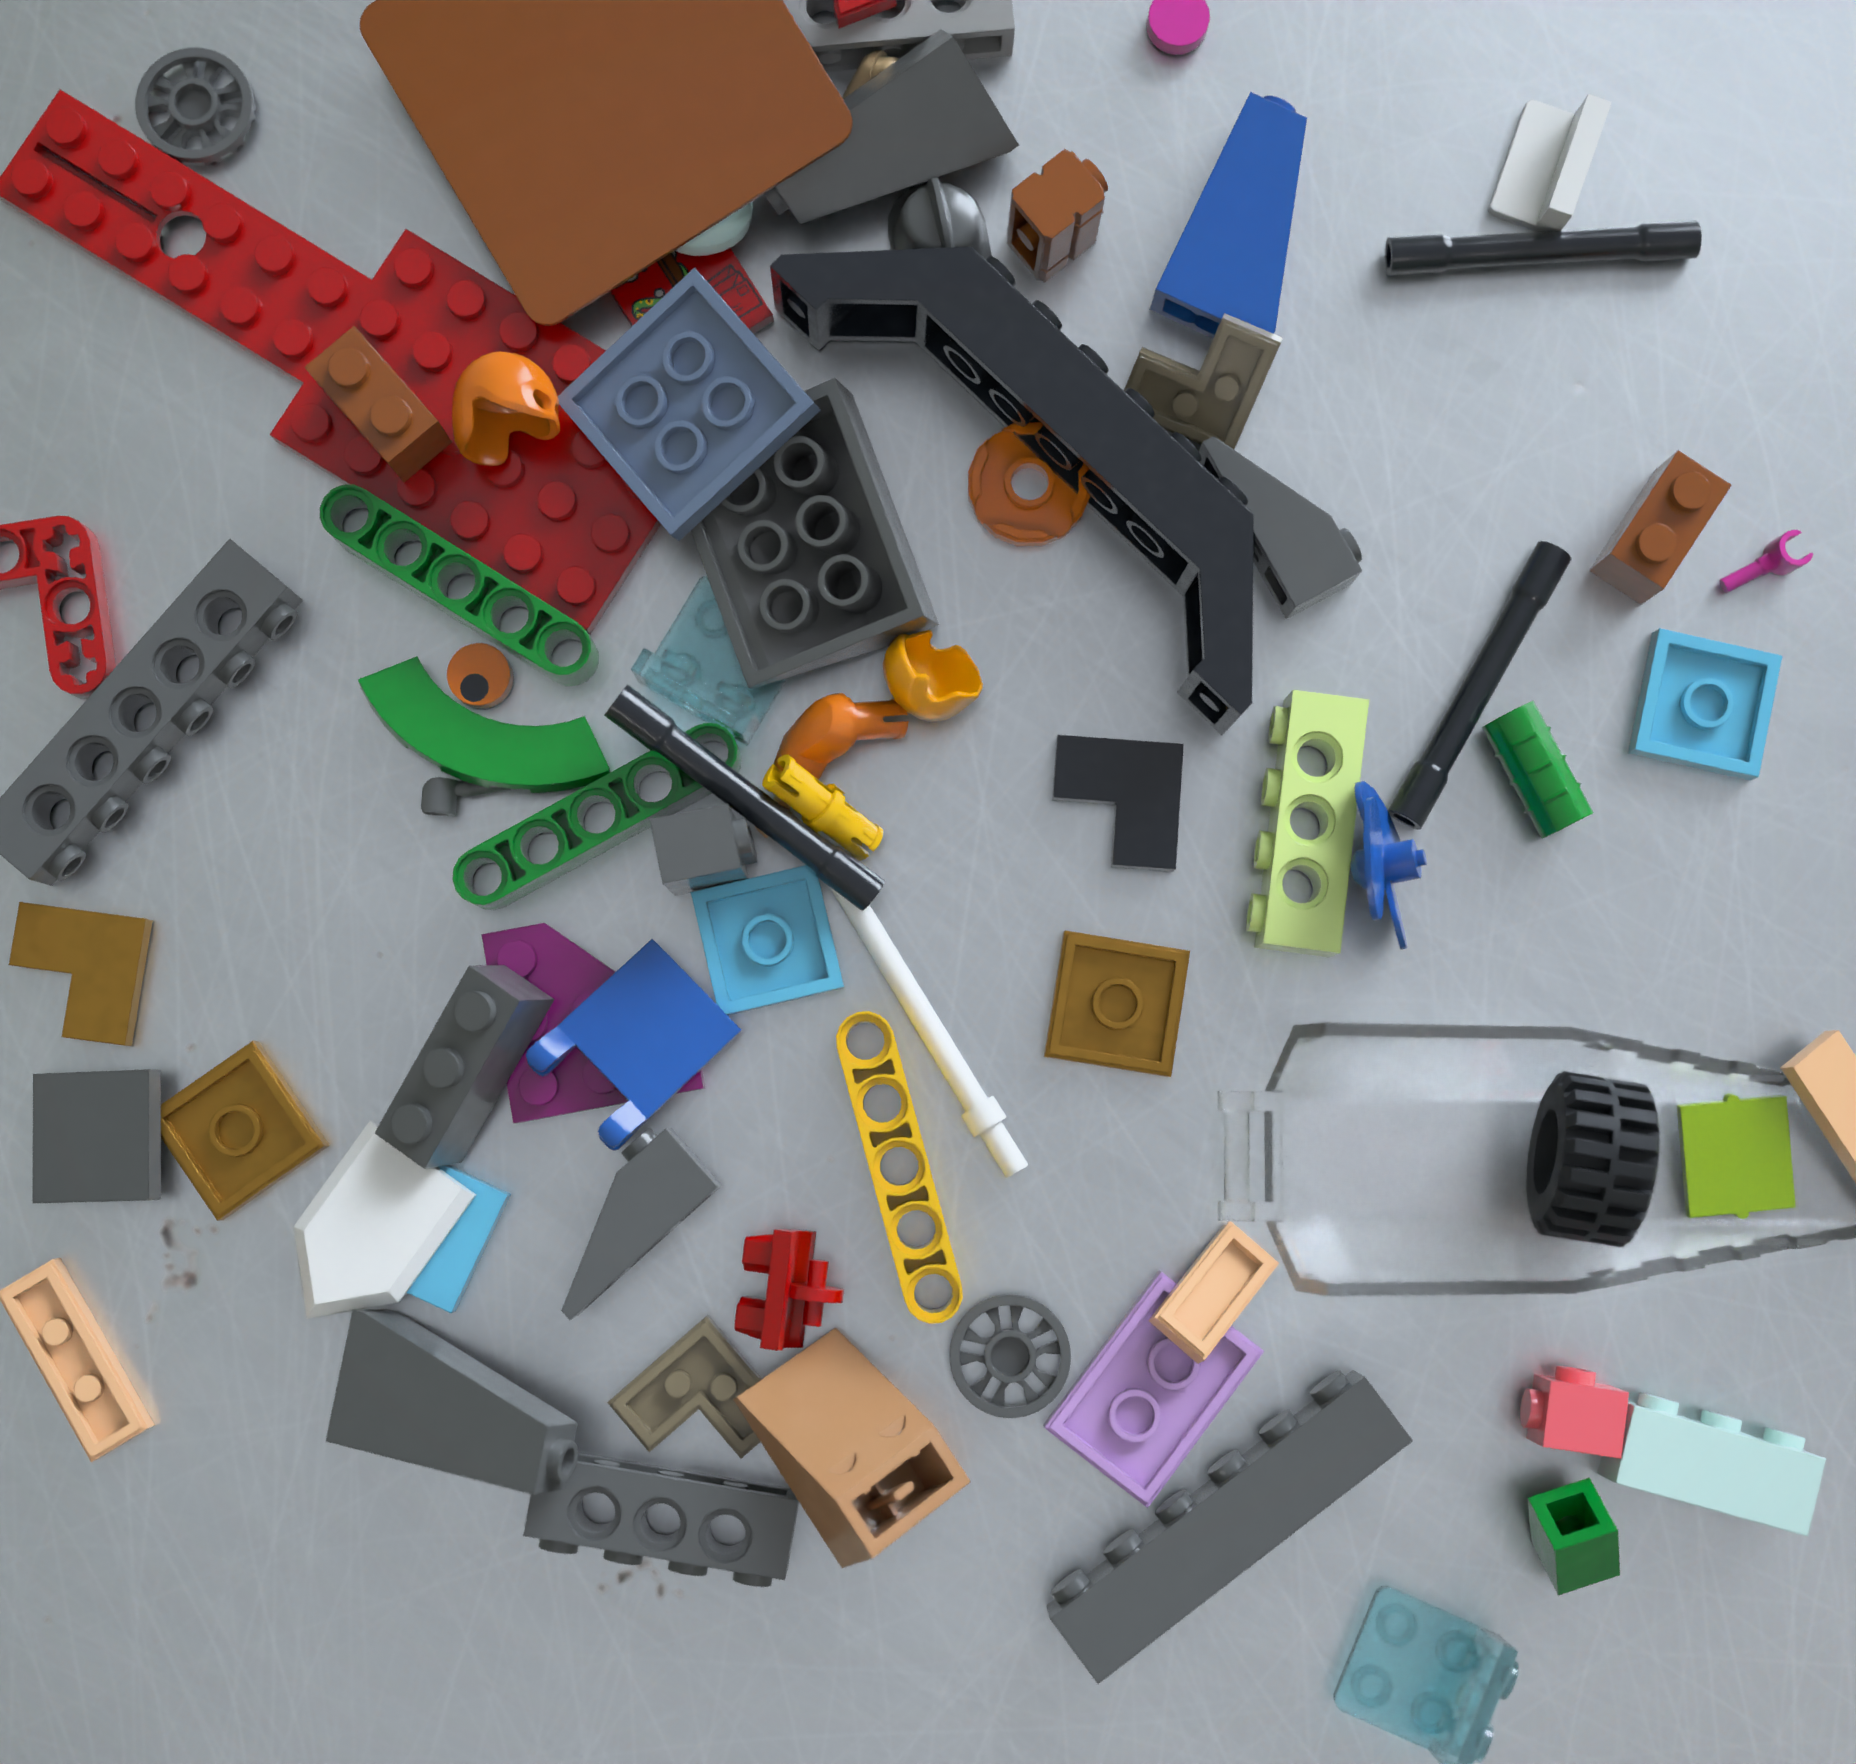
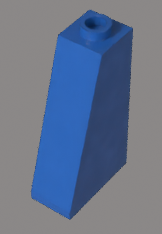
[1149,91,1307,339]

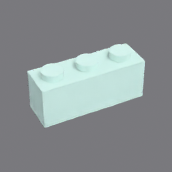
[1597,1392,1826,1536]

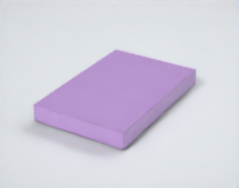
[1043,1271,1264,1508]

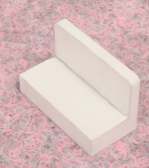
[1488,94,1612,232]

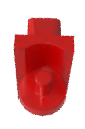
[734,1229,844,1351]

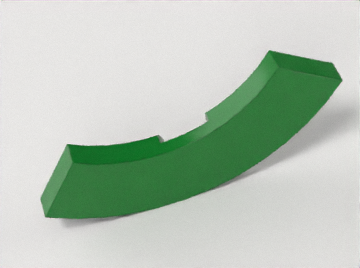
[358,656,611,793]

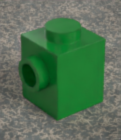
[1528,1477,1620,1596]

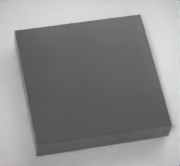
[32,1069,161,1203]

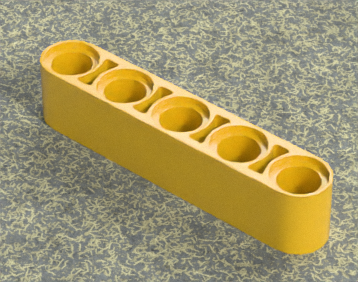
[836,1011,963,1324]

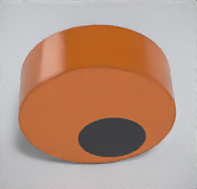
[447,643,514,709]

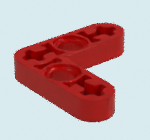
[0,516,116,699]

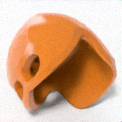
[452,352,560,466]

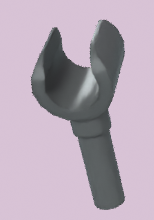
[421,777,511,816]

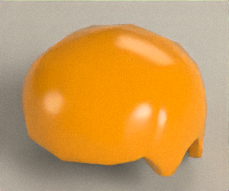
[883,630,983,722]

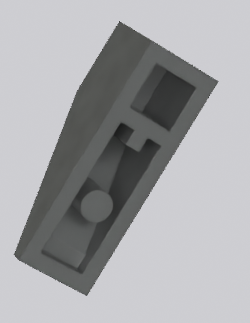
[1199,436,1362,619]
[561,1128,722,1320]

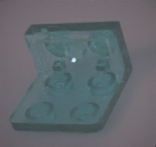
[1333,1585,1519,1764]

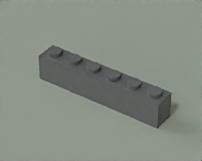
[1046,1370,1413,1684]

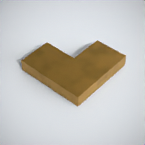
[9,902,153,1046]

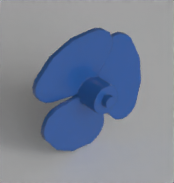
[1350,781,1427,950]

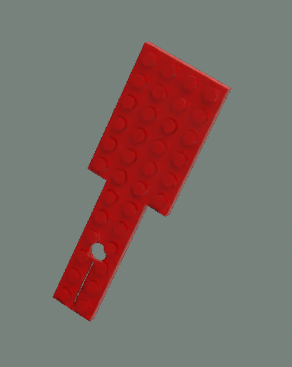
[0,89,661,635]

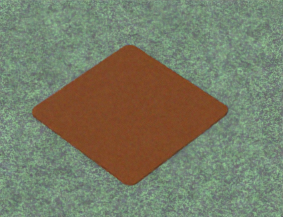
[360,0,853,326]

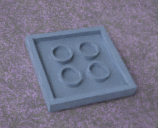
[558,268,821,541]

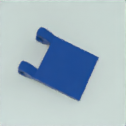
[526,939,741,1151]

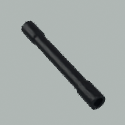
[1385,220,1702,275]
[1388,541,1572,830]
[604,684,885,911]

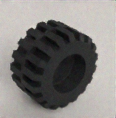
[1526,1071,1660,1247]

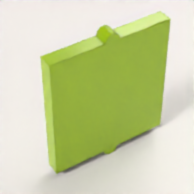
[1676,1093,1796,1219]

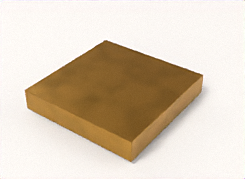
[1044,930,1190,1077]
[161,1041,330,1221]

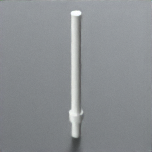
[826,839,1028,1178]

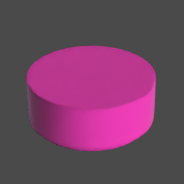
[1147,0,1210,55]

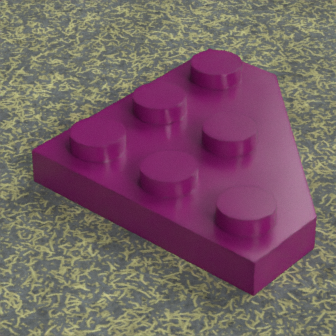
[481,923,706,1124]

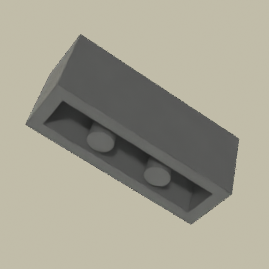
[375,965,554,1169]

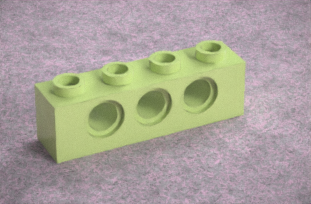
[1246,690,1369,957]

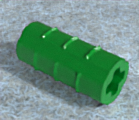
[1482,700,1594,839]

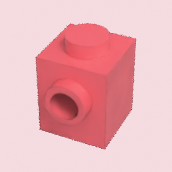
[1520,1366,1629,1459]

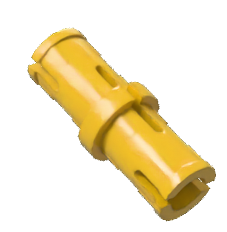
[762,754,883,861]

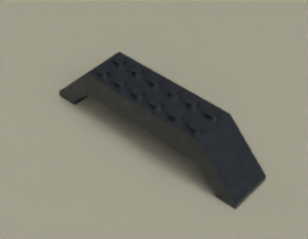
[770,247,1254,735]

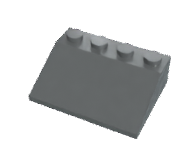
[691,378,939,689]

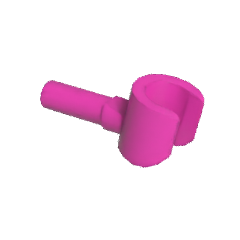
[1719,529,1813,593]

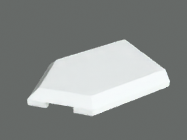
[293,1120,476,1319]

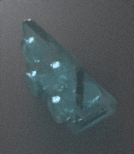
[631,576,788,746]

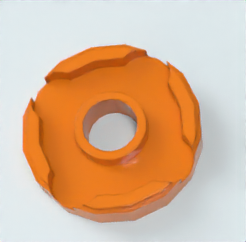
[968,422,1090,547]

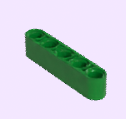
[320,485,599,686]
[452,723,742,910]

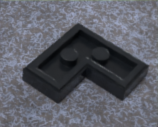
[1052,735,1184,872]

